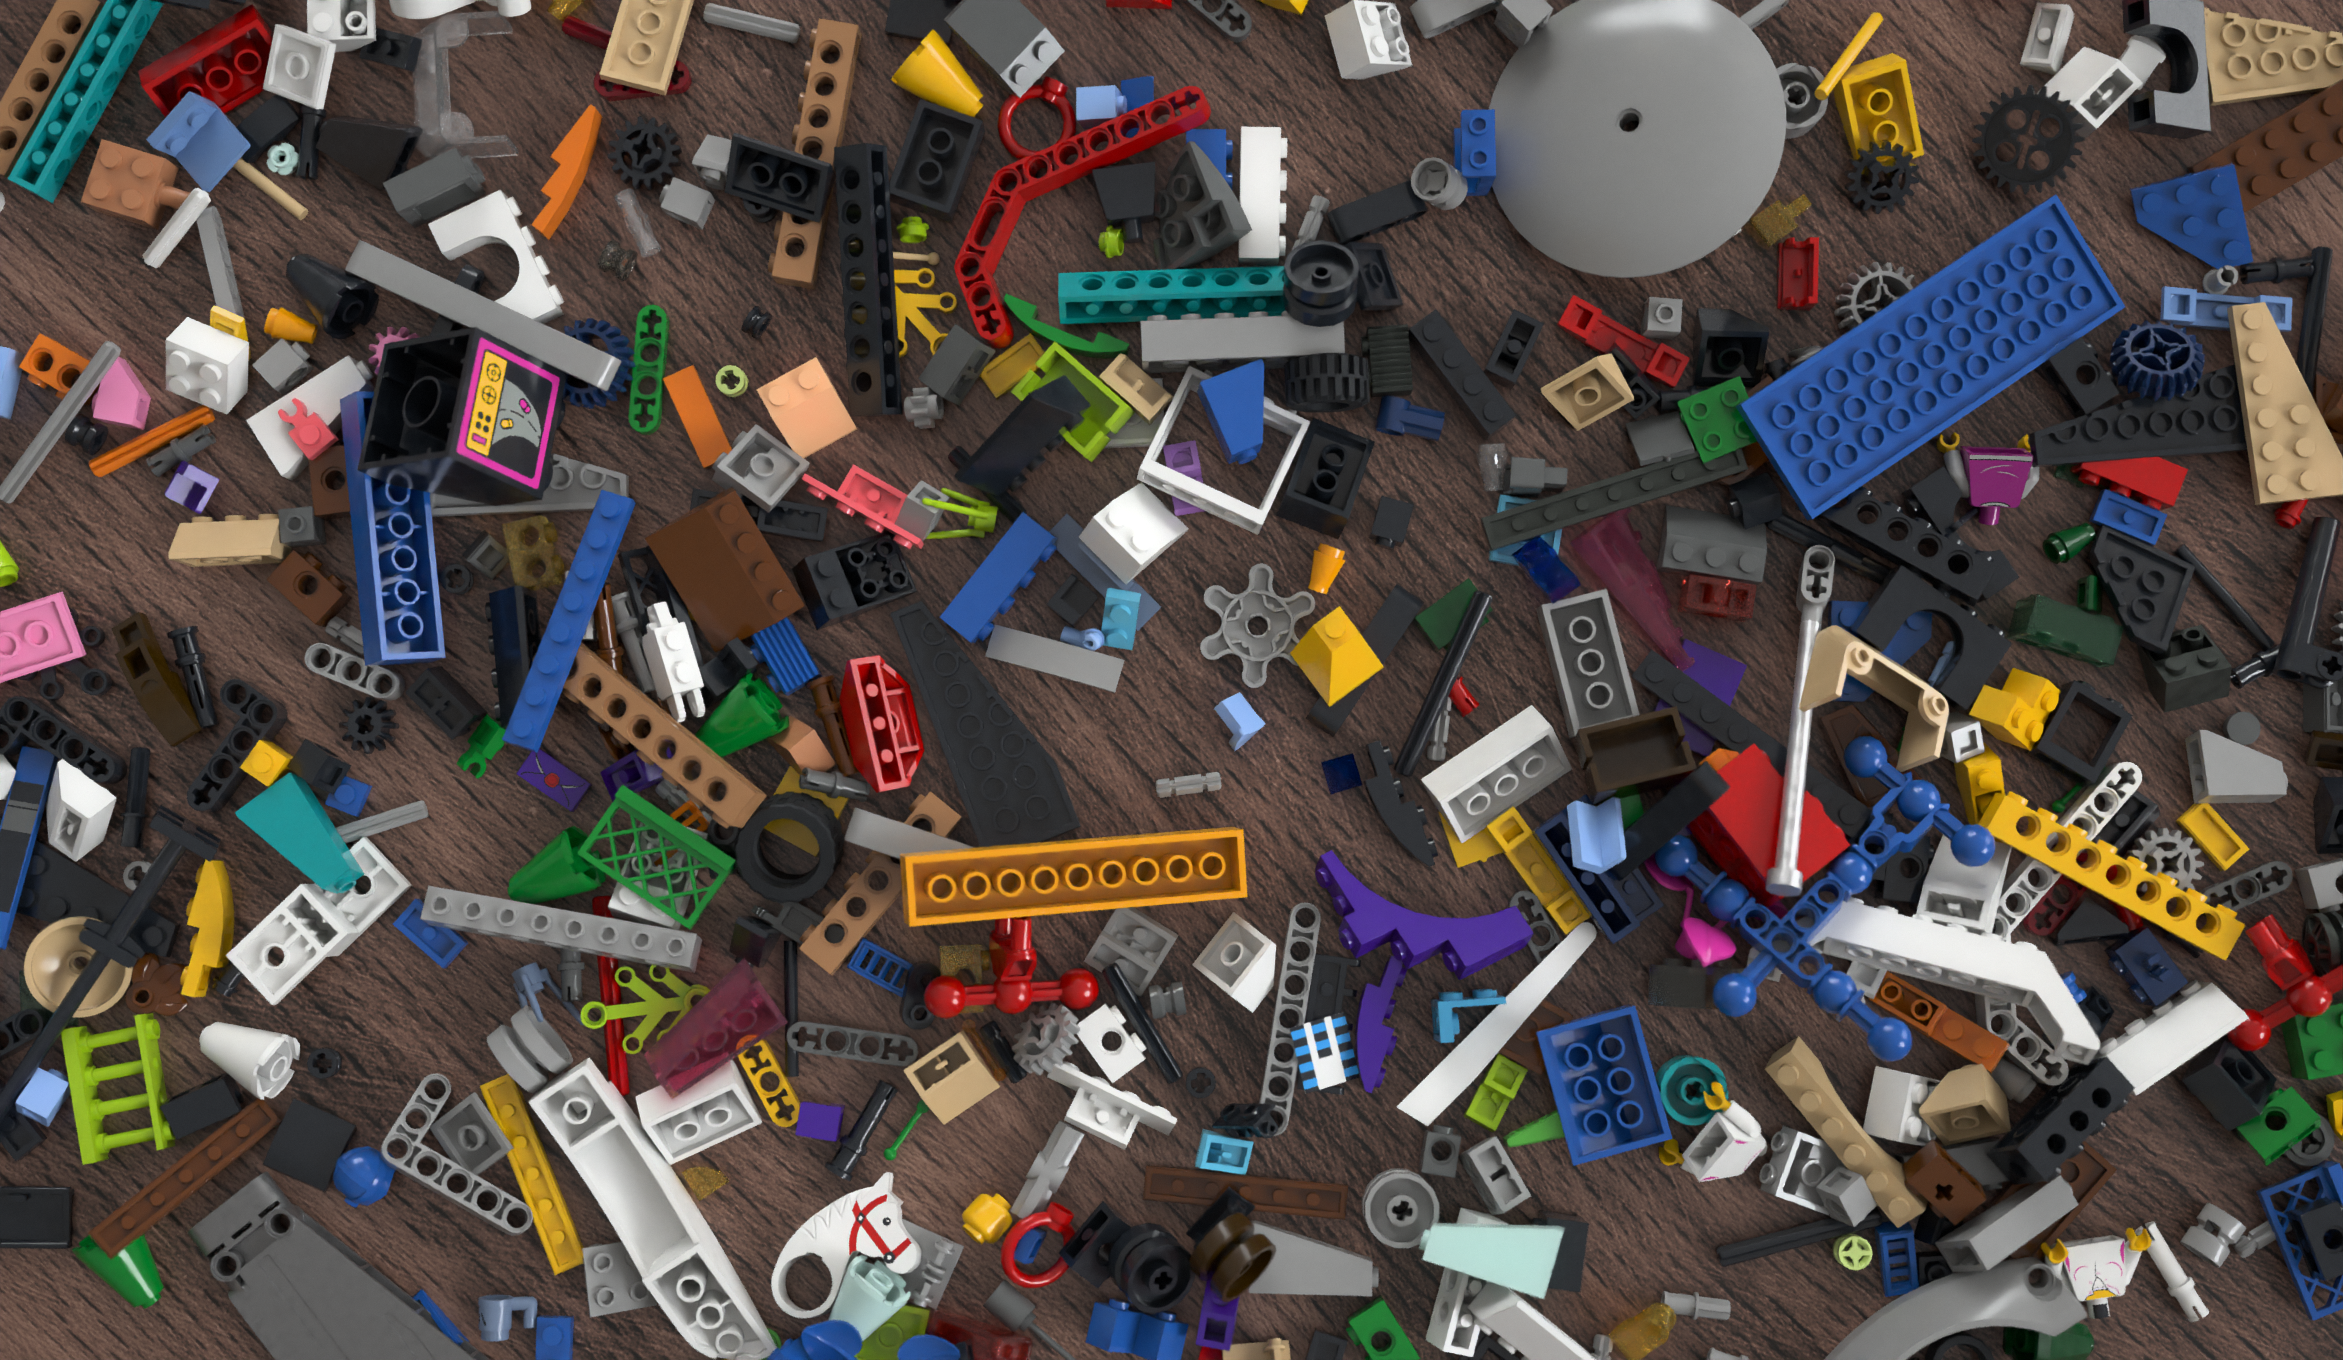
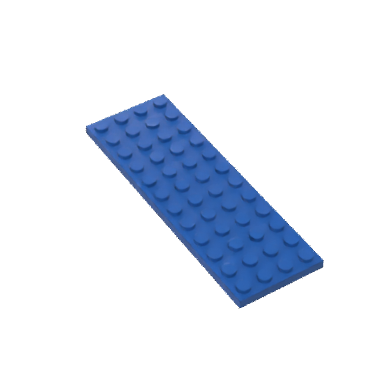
[1736,195,2125,520]

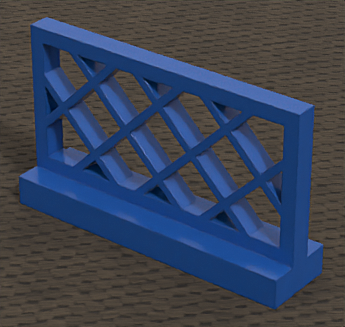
[2256,1160,2343,1321]

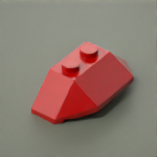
[839,655,924,793]

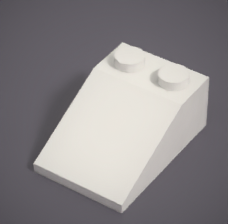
[1079,482,1188,584]

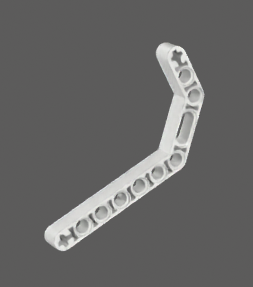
[1975,762,2142,1086]

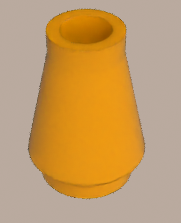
[264,307,318,344]
[1308,543,1346,595]

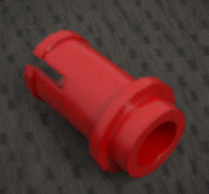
[2274,499,2309,529]
[1448,676,1480,717]

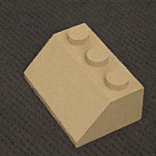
[168,514,292,567]

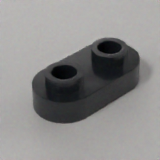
[899,961,942,1030]

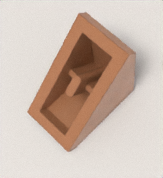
[766,716,836,776]

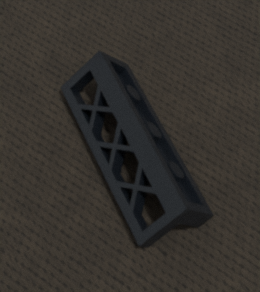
[618,545,704,668]

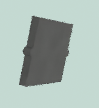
[1625,411,1695,466]

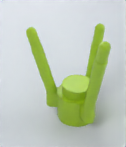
[922,488,998,539]

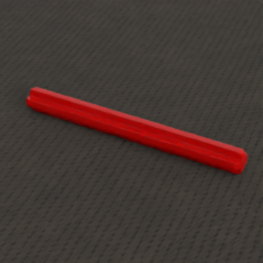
[592,895,630,1096]

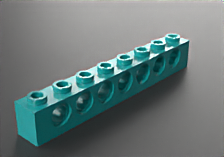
[8,0,164,204]
[1058,266,1286,324]

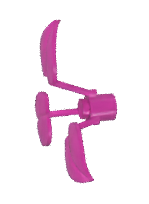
[1644,853,1788,967]

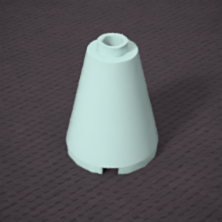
[828,1255,911,1342]

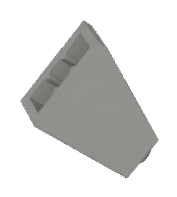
[2185,730,2288,804]

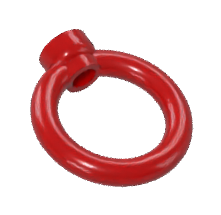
[997,76,1076,160]
[1000,1202,1075,1288]

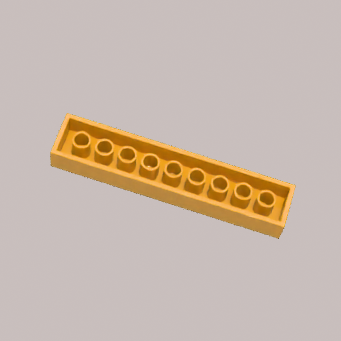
[900,827,1247,926]

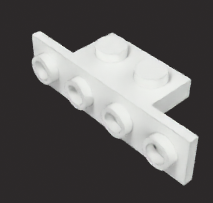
[1047,1061,1177,1150]

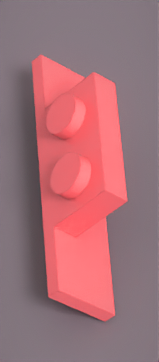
[802,464,924,550]

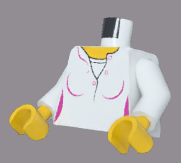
[1659,1082,1767,1182]
[2041,1228,2152,1319]

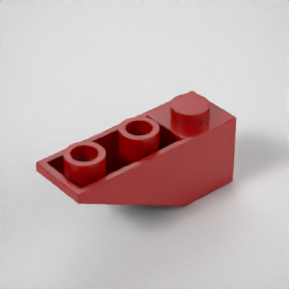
[2069,457,2188,511]

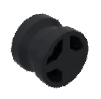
[65,414,108,455]

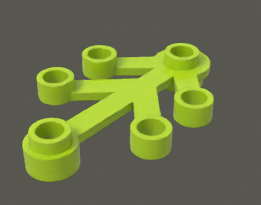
[580,965,714,1054]

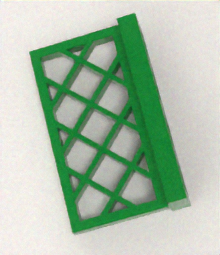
[577,785,736,930]

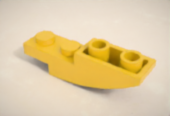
[180,859,234,998]

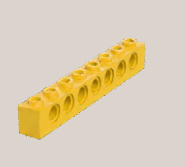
[1978,791,2245,961]

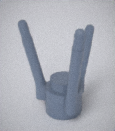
[512,962,584,1025]

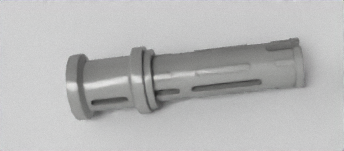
[612,591,656,694]

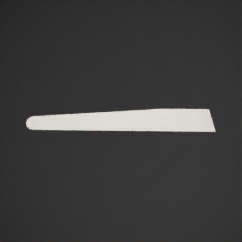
[1397,922,1597,1126]

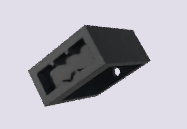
[2025,680,2133,788]

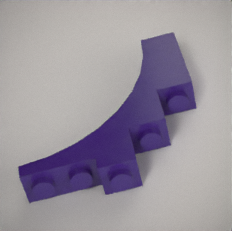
[1315,850,1534,980]

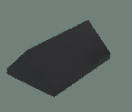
[725,133,836,223]

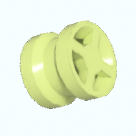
[1832,1233,1873,1271]

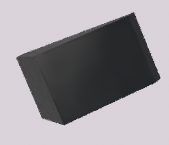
[2055,897,2129,946]

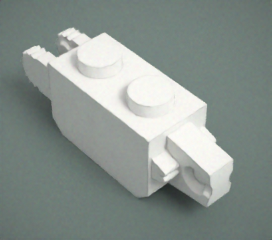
[642,601,706,722]

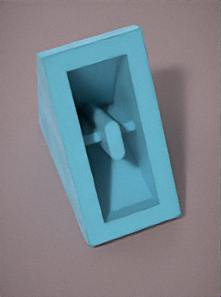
[1195,1129,1254,1175]

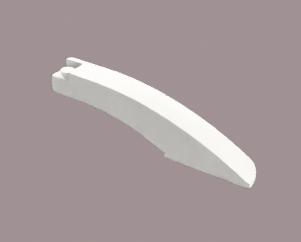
[528,1057,777,1360]

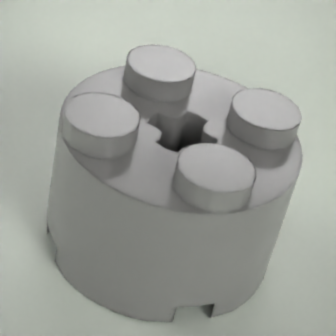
[1776,63,1829,139]

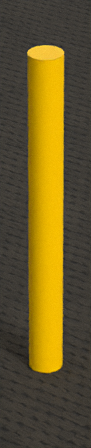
[1814,12,1883,100]

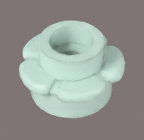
[267,143,299,175]

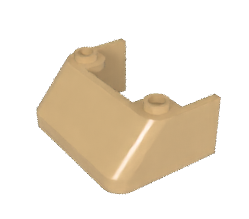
[1799,625,1949,772]

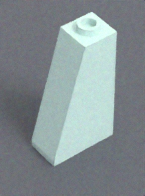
[1419,1223,1565,1299]

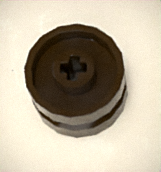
[1188,1212,1276,1302]

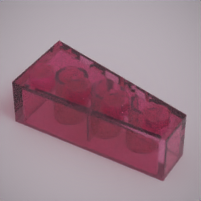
[644,957,788,1099]

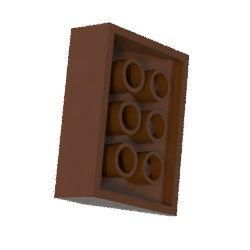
[645,486,805,653]

